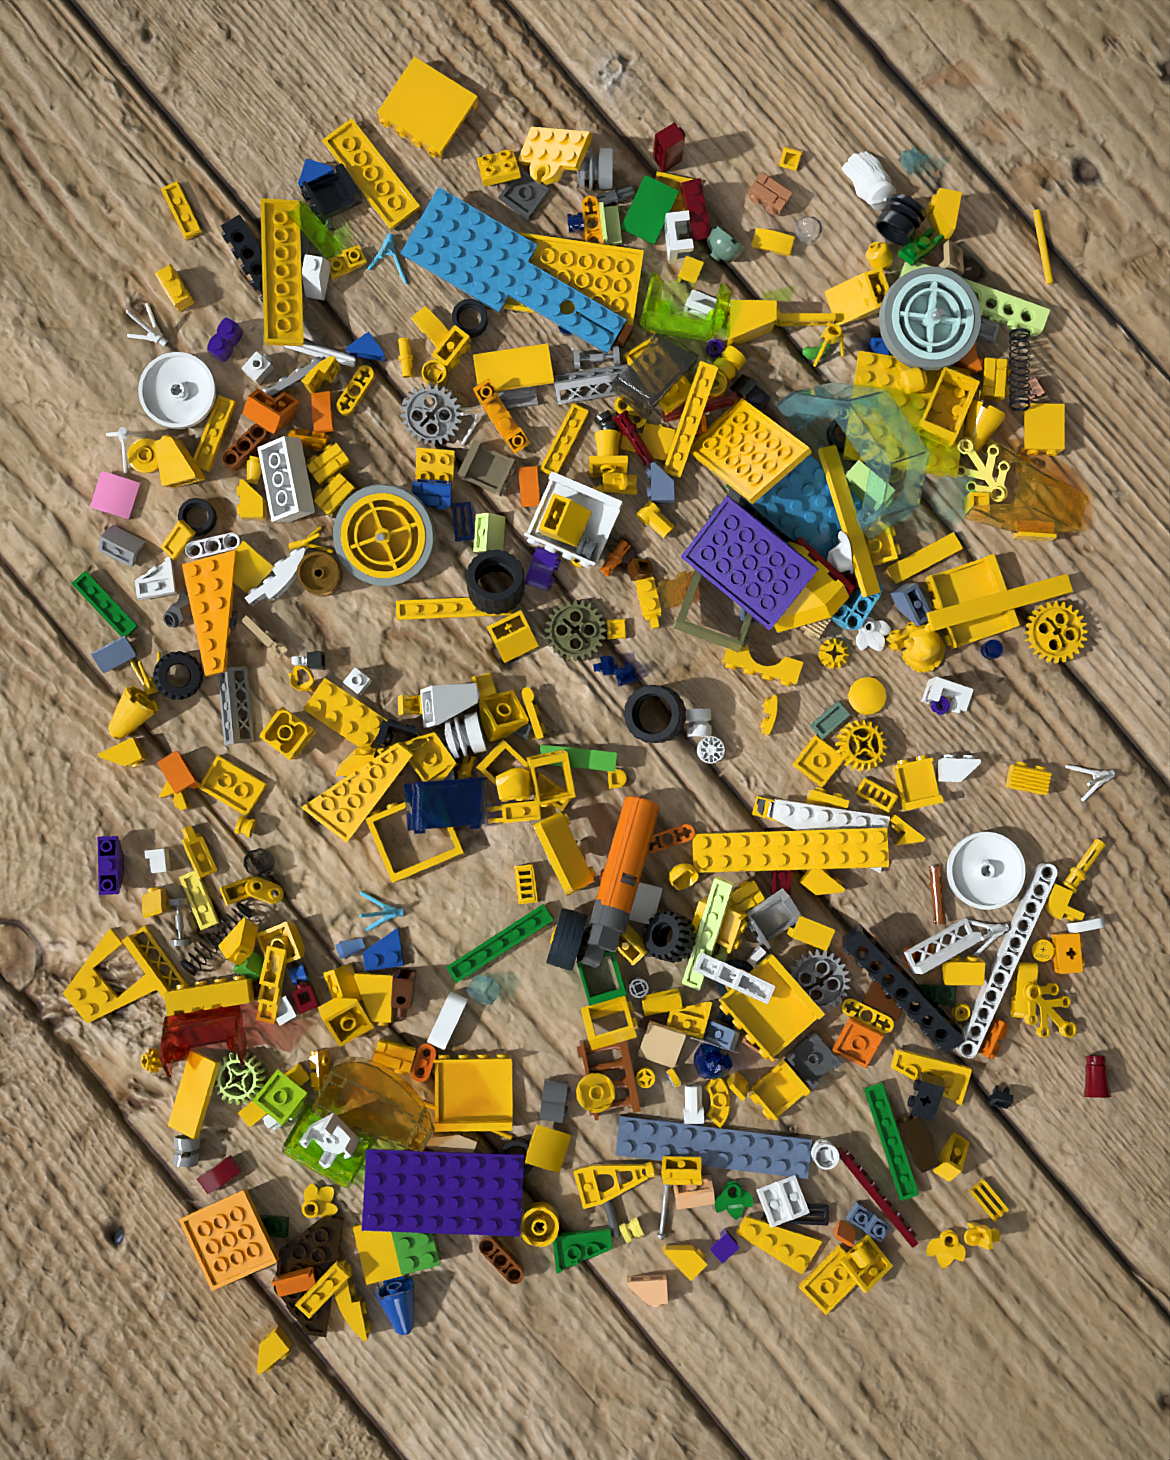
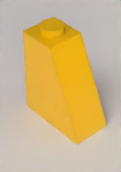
[154,435,205,489]
[354,972,395,1026]

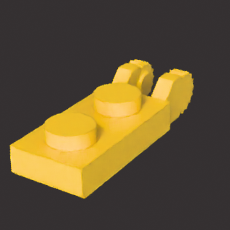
[521,687,546,740]
[487,801,542,824]

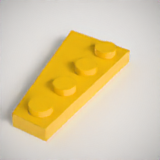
[890,1048,972,1106]
[735,1215,823,1275]

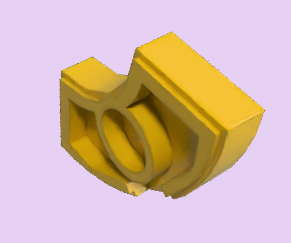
[704,1073,730,1128]

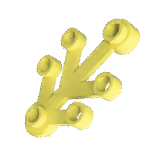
[958,437,1011,502]

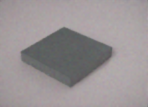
[498,167,551,221]

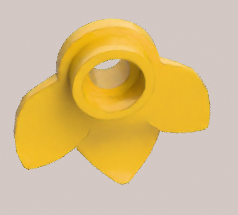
[302,1183,338,1218]
[926,1230,966,1269]

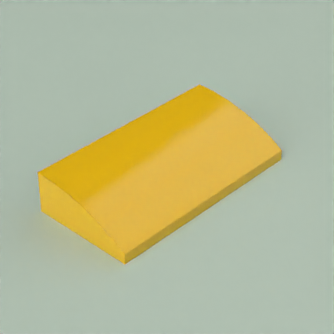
[473,343,554,392]

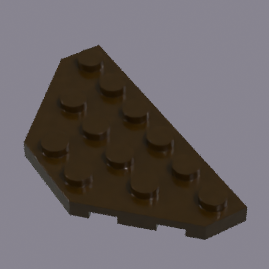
[274,1216,344,1337]

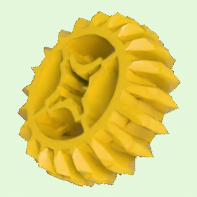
[835,720,888,772]

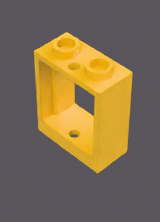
[477,740,537,786]
[527,749,576,807]
[580,996,639,1050]

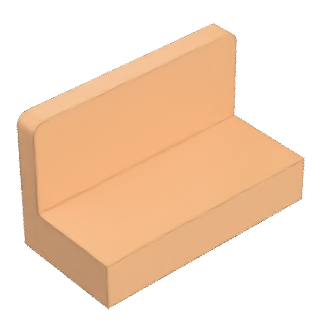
[673,1174,715,1210]

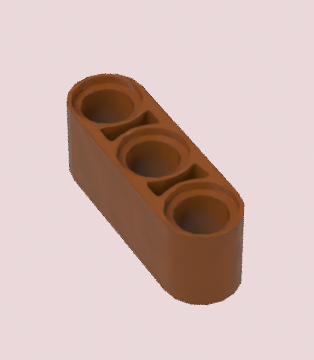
[222,423,270,471]
[479,1235,524,1284]

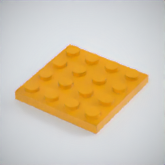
[179,1188,280,1291]

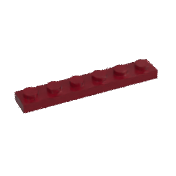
[838,1147,919,1248]

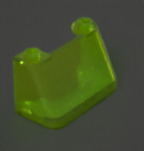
[282,1104,375,1189]

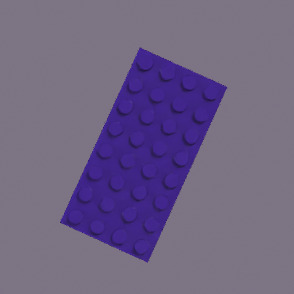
[361,1148,524,1236]

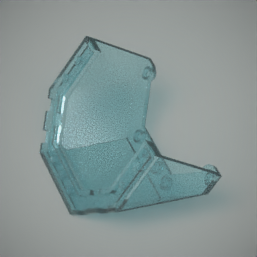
[776,382,930,540]

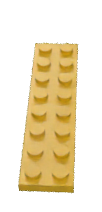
[260,198,304,346]

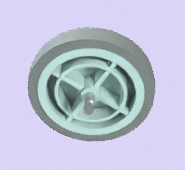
[879,267,981,371]

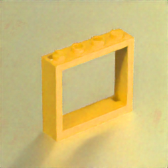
[366,789,465,883]

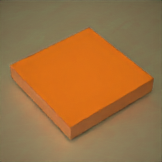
[832,1016,885,1069]

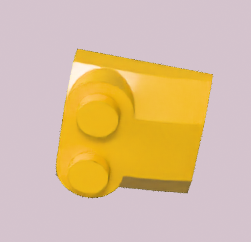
[256,920,305,963]

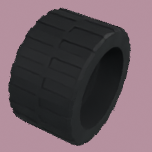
[466,549,525,615]
[624,685,686,743]

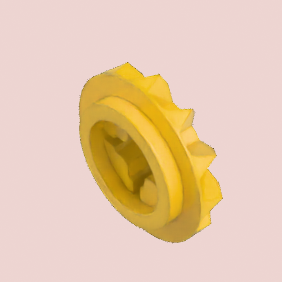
[818,638,850,669]

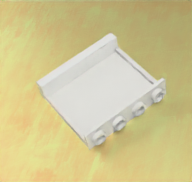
[524,471,623,569]

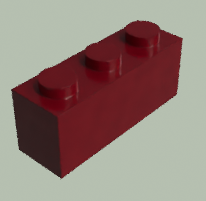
[653,122,686,173]
[679,178,711,242]

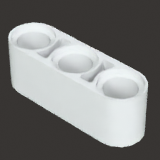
[185,533,243,561]
[427,991,468,1050]

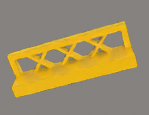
[122,925,190,1000]

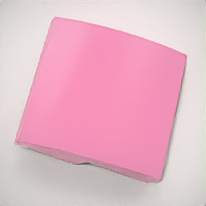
[90,471,140,519]

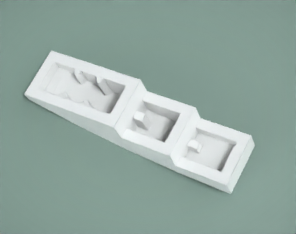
[693,952,775,1004]

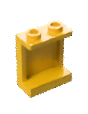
[1021,403,1065,456]
[892,755,944,811]
[691,896,748,953]
[749,1059,811,1122]

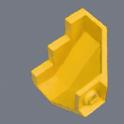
[774,541,849,633]

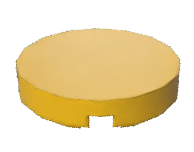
[576,1073,615,1113]

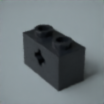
[907,1072,945,1121]

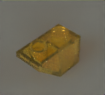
[656,570,693,610]

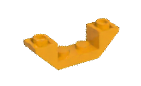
[473,378,530,454]

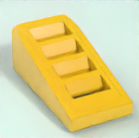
[855,777,899,814]
[514,864,538,904]
[726,1071,749,1101]

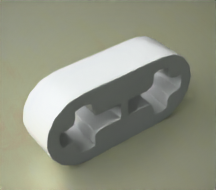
[1067,916,1105,933]

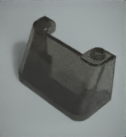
[612,332,699,420]

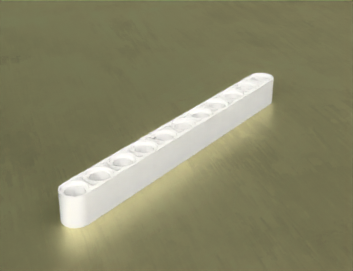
[956,863,1058,1058]

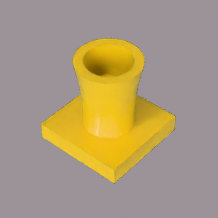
[589,429,628,478]

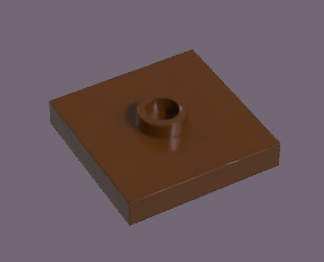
[861,974,906,1021]

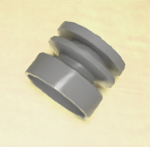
[577,148,613,189]

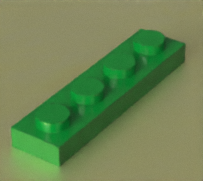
[71,571,139,638]

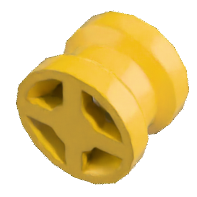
[235,815,256,838]
[636,1066,655,1088]

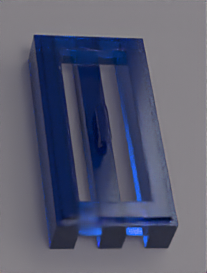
[452,502,474,542]

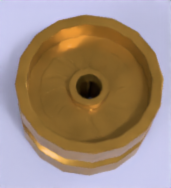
[297,551,343,597]

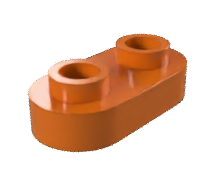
[411,1043,437,1082]

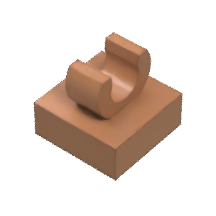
[1024,376,1048,399]

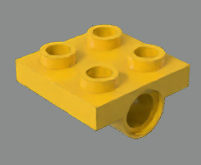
[477,149,521,187]
[839,1235,893,1293]

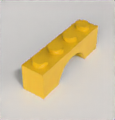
[722,644,803,687]

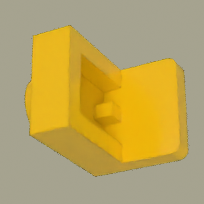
[398,695,422,715]

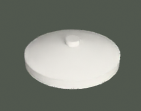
[138,352,216,429]
[947,832,1025,910]

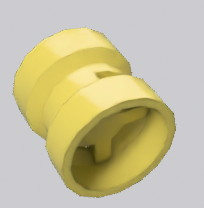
[619,1217,645,1244]

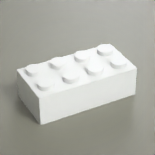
[257,436,315,523]

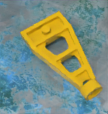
[573,1161,655,1209]

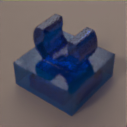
[593,655,616,676]
[614,661,637,687]

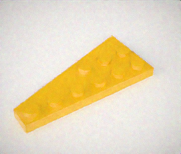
[301,742,415,843]

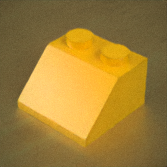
[926,188,962,243]
[318,998,374,1047]

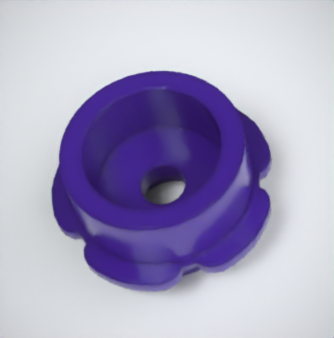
[706,339,725,358]
[931,696,950,715]

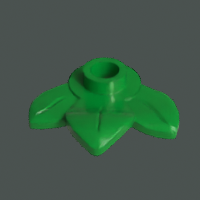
[715,1180,753,1220]

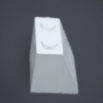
[420,683,480,728]

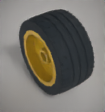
[546,908,588,970]

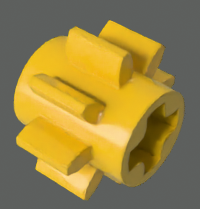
[141,1048,166,1073]

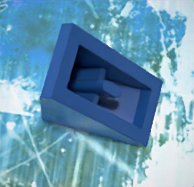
[298,158,335,190]
[346,331,386,362]

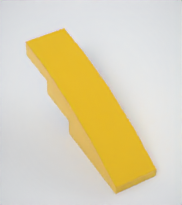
[256,945,287,1024]

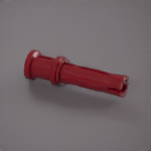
[613,410,655,466]

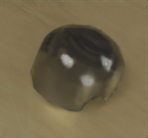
[243,848,275,877]

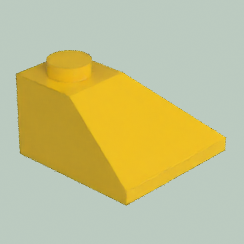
[479,690,529,742]

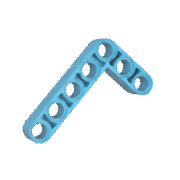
[831,582,882,630]

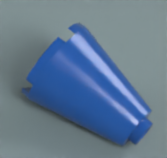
[375,1275,414,1335]

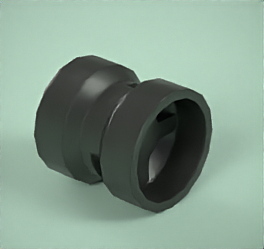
[594,410,619,430]

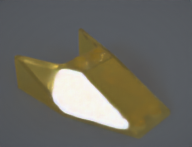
[964,438,1088,533]

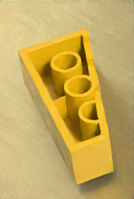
[164,975,255,1016]

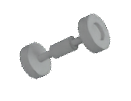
[573,346,620,370]
[168,898,191,946]

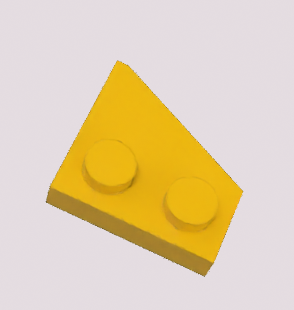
[666,1001,712,1039]

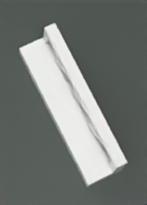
[903,918,982,974]

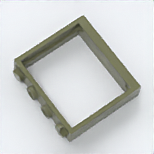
[674,569,755,653]

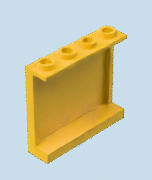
[377,56,479,160]
[924,554,1020,650]
[719,954,825,1062]
[434,1054,513,1132]

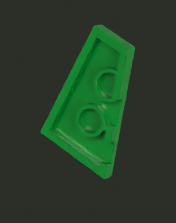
[553,1227,612,1274]

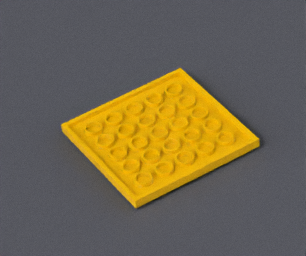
[843,351,971,478]

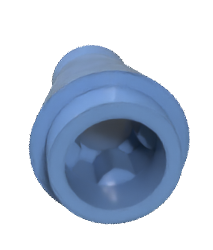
[335,938,365,960]

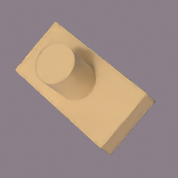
[937,240,964,276]

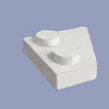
[135,557,177,601]

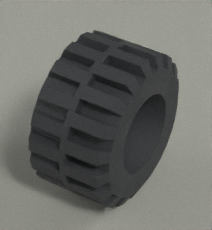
[153,651,204,700]
[643,911,696,963]

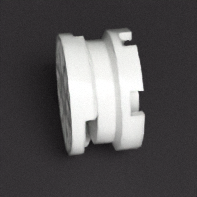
[697,736,725,764]

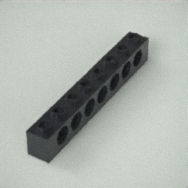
[842,923,965,1054]

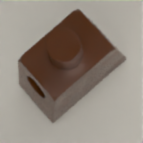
[391,968,417,1017]

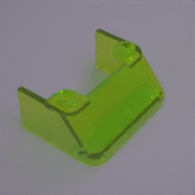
[640,272,732,341]

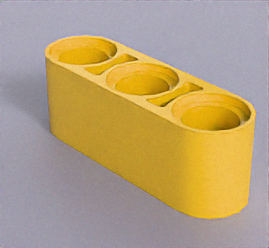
[1010,961,1038,1019]

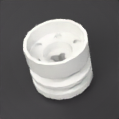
[445,711,487,759]

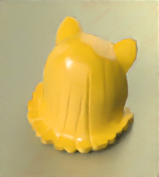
[902,623,946,673]

